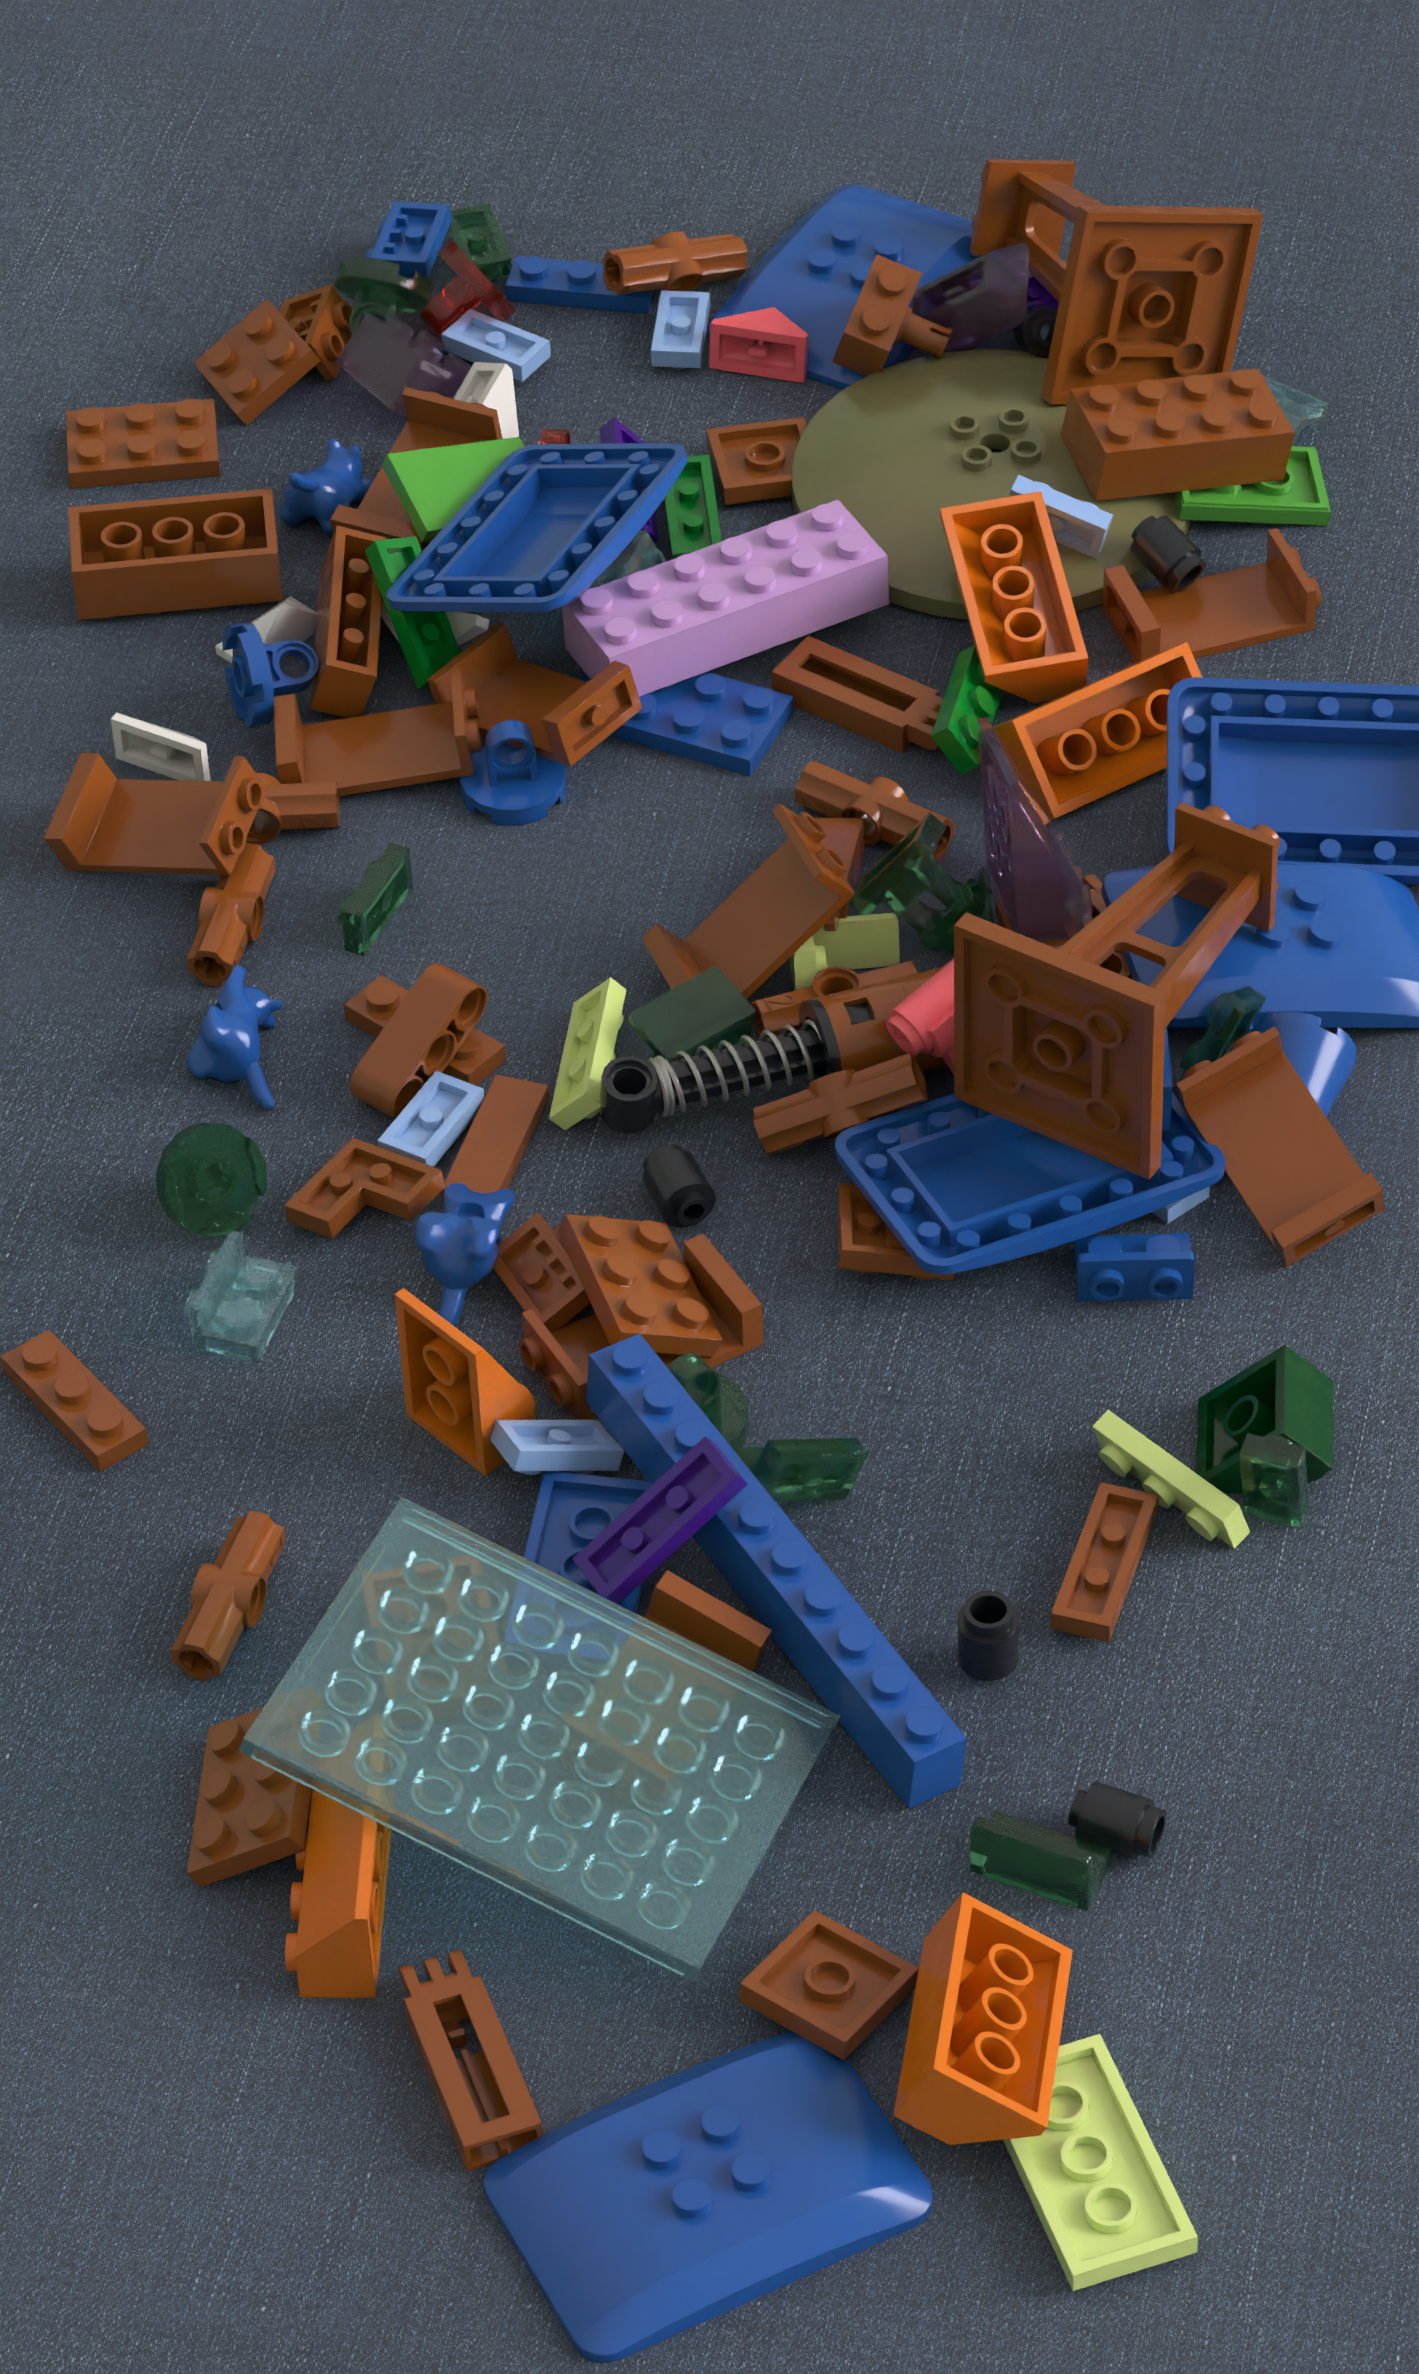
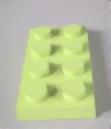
[1003,2034,1198,2291]

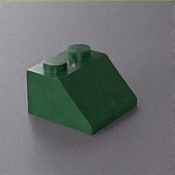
[1196,1345,1333,1495]

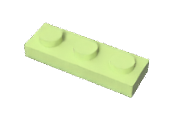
[549,977,627,1131]
[1092,1410,1250,1549]

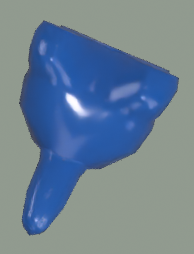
[279,438,374,537]
[187,965,283,1110]
[414,1183,516,1327]

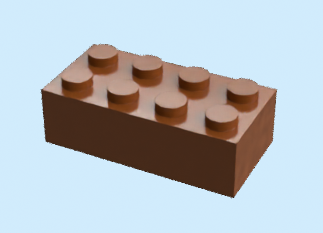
[1061,369,1295,501]
[68,488,283,620]

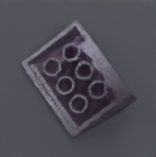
[977,718,1092,942]

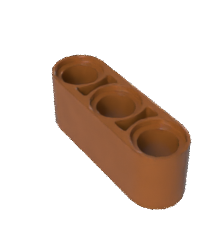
[350,963,488,1120]

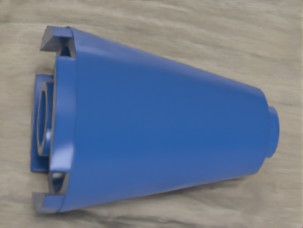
[1246,1011,1357,1117]

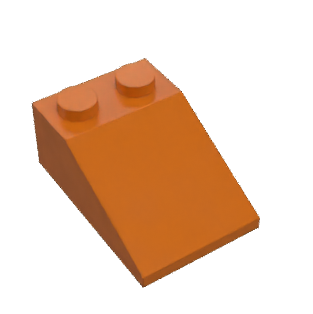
[395,1288,537,1476]

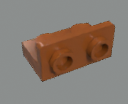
[279,284,356,382]
[493,1212,590,1333]

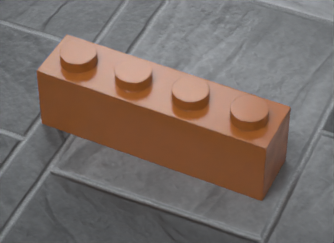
[310,525,386,718]

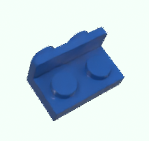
[365,201,452,297]
[1074,1233,1194,1302]

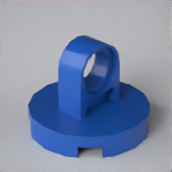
[222,621,318,729]
[460,720,566,826]

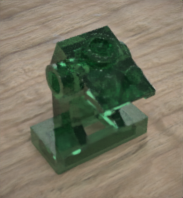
[849,812,994,955]

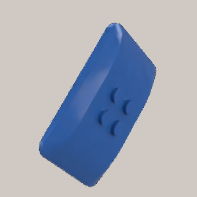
[708,184,997,390]
[387,443,688,612]
[1167,677,1419,884]
[1101,863,1419,1028]
[835,1093,1225,1275]
[484,2031,933,2363]

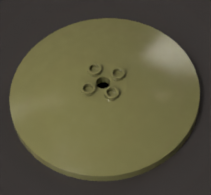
[792,350,1192,620]

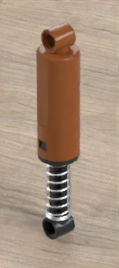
[600,938,1132,1134]

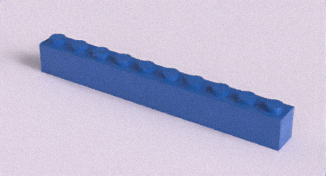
[586,1333,967,1809]

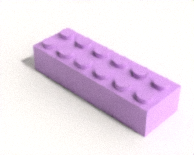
[562,500,889,697]

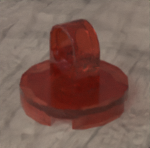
[420,239,517,336]

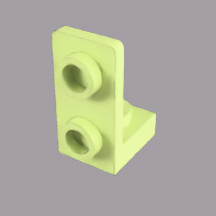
[790,913,900,991]

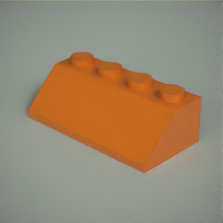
[939,491,1088,703]
[987,642,1202,820]
[285,1719,394,1998]
[893,1892,1073,2145]

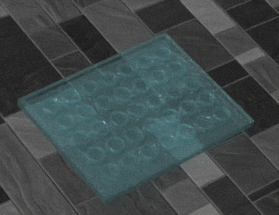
[239,1497,840,1982]

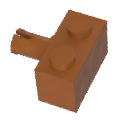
[832,254,953,376]

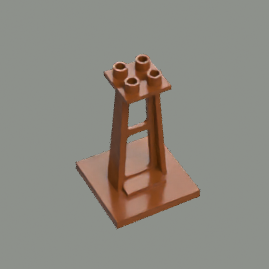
[969,159,1263,405]
[954,802,1280,1179]

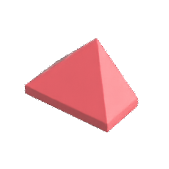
[709,307,808,383]

